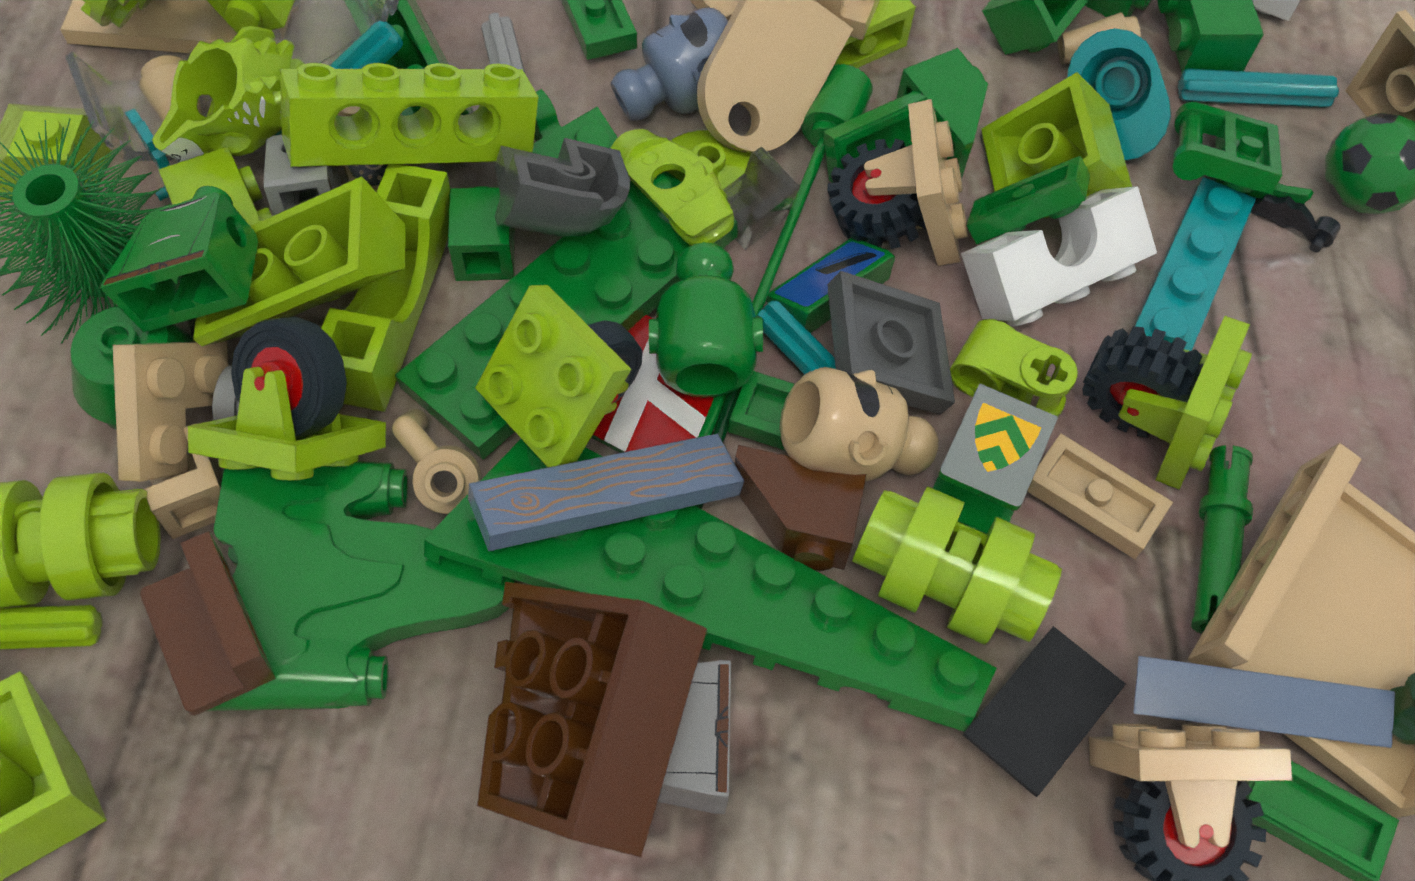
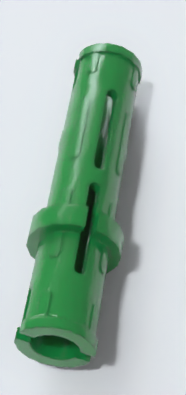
[1191,445,1253,634]

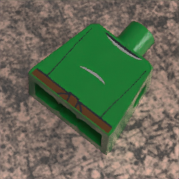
[100,186,258,332]

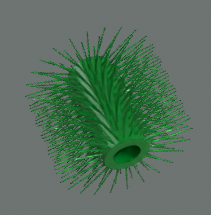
[0,118,171,344]

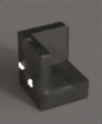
[723,147,800,250]

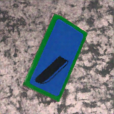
[766,237,895,333]

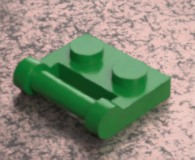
[1172,102,1282,195]

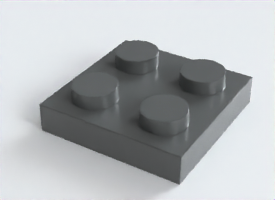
[827,271,955,414]

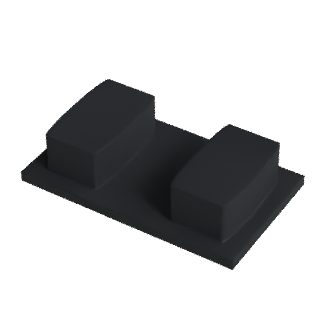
[963,626,1126,798]

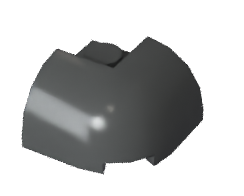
[494,138,630,237]

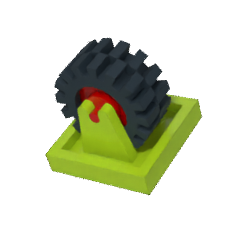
[1082,316,1253,490]

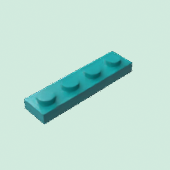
[1133,177,1256,351]

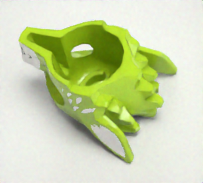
[152,26,304,162]

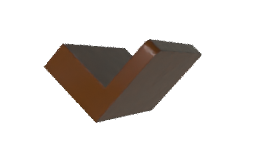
[140,531,276,716]

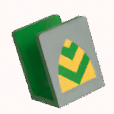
[933,383,1058,534]

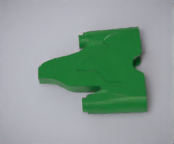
[207,461,517,711]

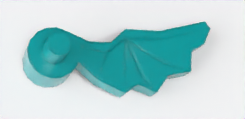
[125,108,170,201]

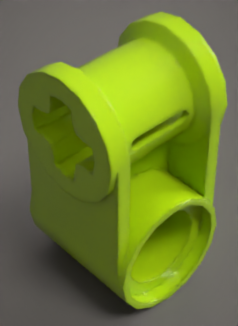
[950,319,1078,417]

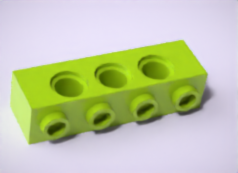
[280,63,538,167]

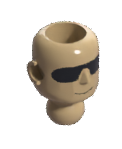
[780,367,939,482]

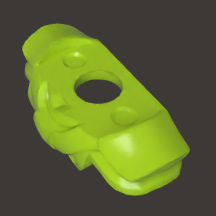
[611,129,734,246]

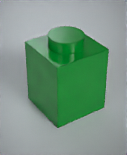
[448,186,515,281]

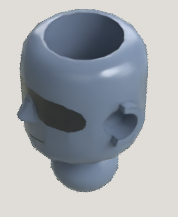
[610,8,728,121]

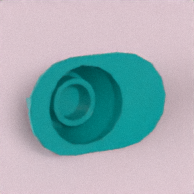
[1067,28,1171,160]

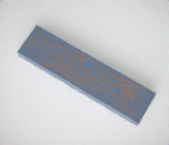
[468,434,744,551]

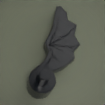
[1251,194,1341,253]

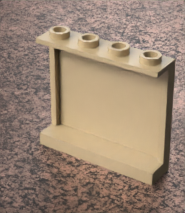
[1187,443,1415,818]

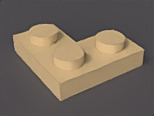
[113,341,229,482]

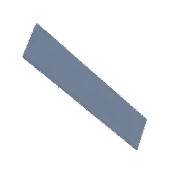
[1134,656,1395,748]

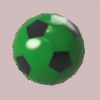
[1325,113,1415,215]

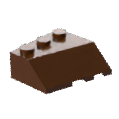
[477,582,707,857]

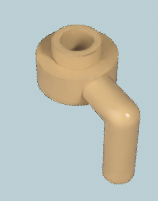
[392,409,481,514]

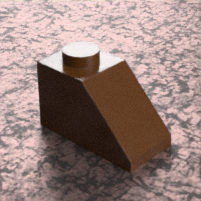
[735,445,867,571]

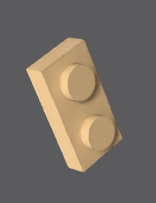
[1027,433,1173,559]

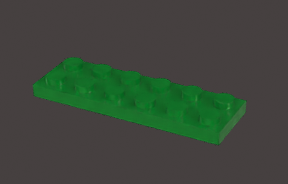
[395,171,738,460]

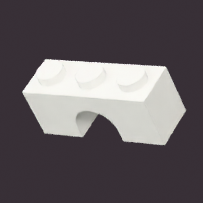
[961,186,1157,326]

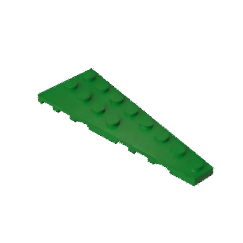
[424,439,997,732]

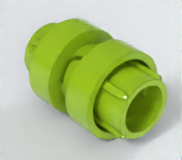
[0,472,161,608]
[852,486,1062,645]

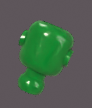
[649,242,763,398]

